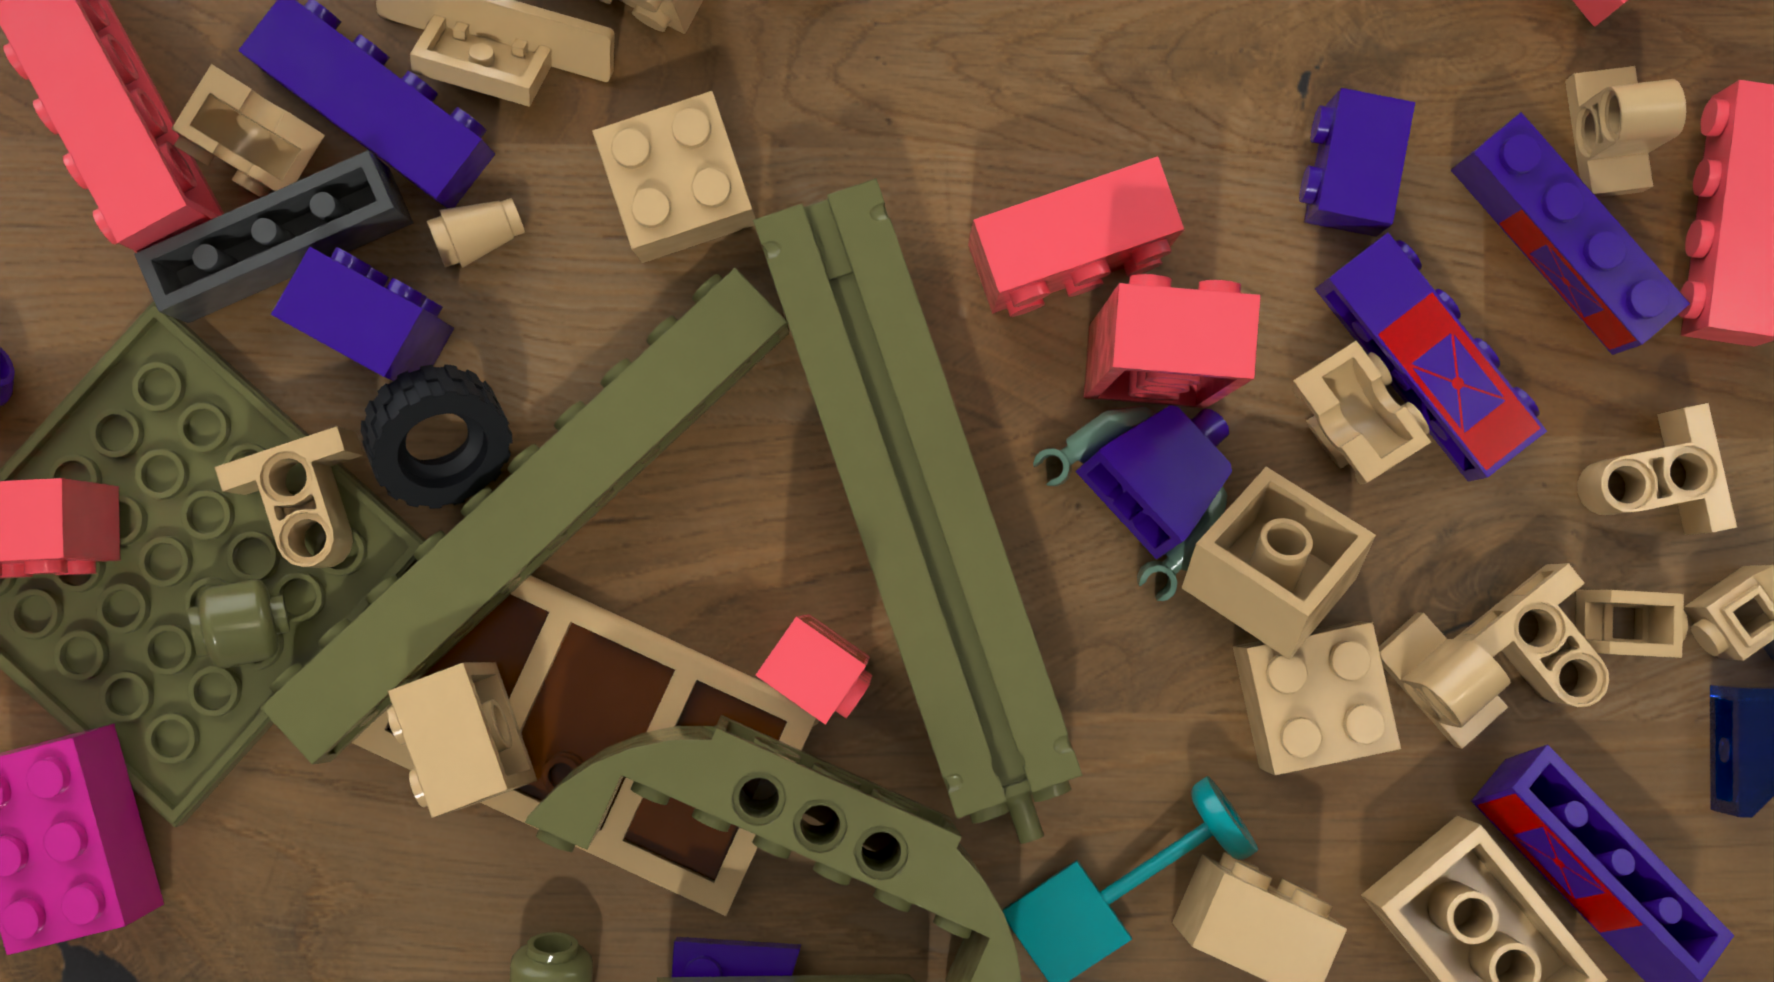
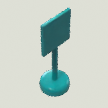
[1002,776,1259,982]

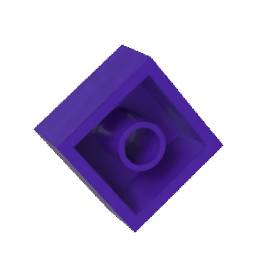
[271,246,454,381]

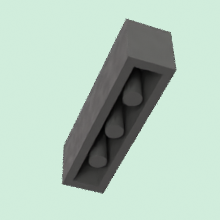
[134,150,414,323]

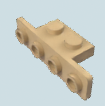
[376,0,615,107]

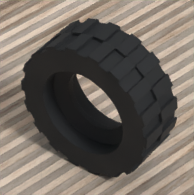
[360,364,513,509]

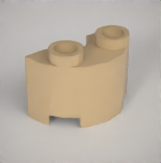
[171,64,325,197]
[1293,340,1431,485]

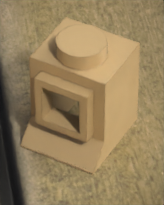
[1684,565,1774,661]
[1575,590,1688,658]

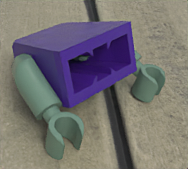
[1033,405,1232,601]

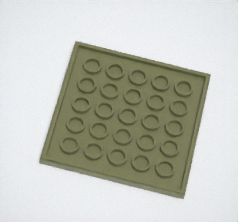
[0,301,426,828]

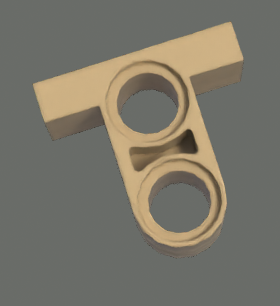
[1565,66,1686,198]
[1577,403,1737,535]
[215,426,363,568]
[1454,563,1609,707]
[1379,612,1511,749]

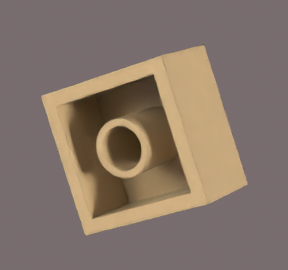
[592,91,756,263]
[1182,467,1376,660]
[1233,621,1401,775]
[387,662,537,818]
[1172,852,1347,982]

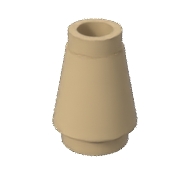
[427,198,525,268]

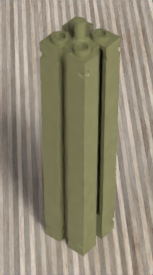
[753,178,1083,844]

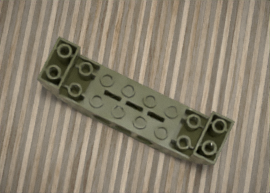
[525,715,1021,982]

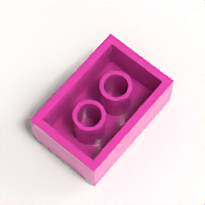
[0,723,164,955]

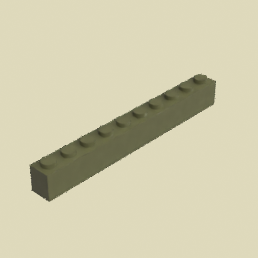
[260,268,789,765]

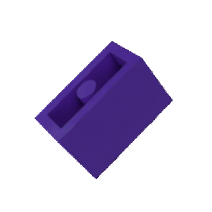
[1299,88,1415,237]

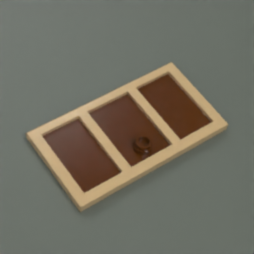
[352,575,819,916]

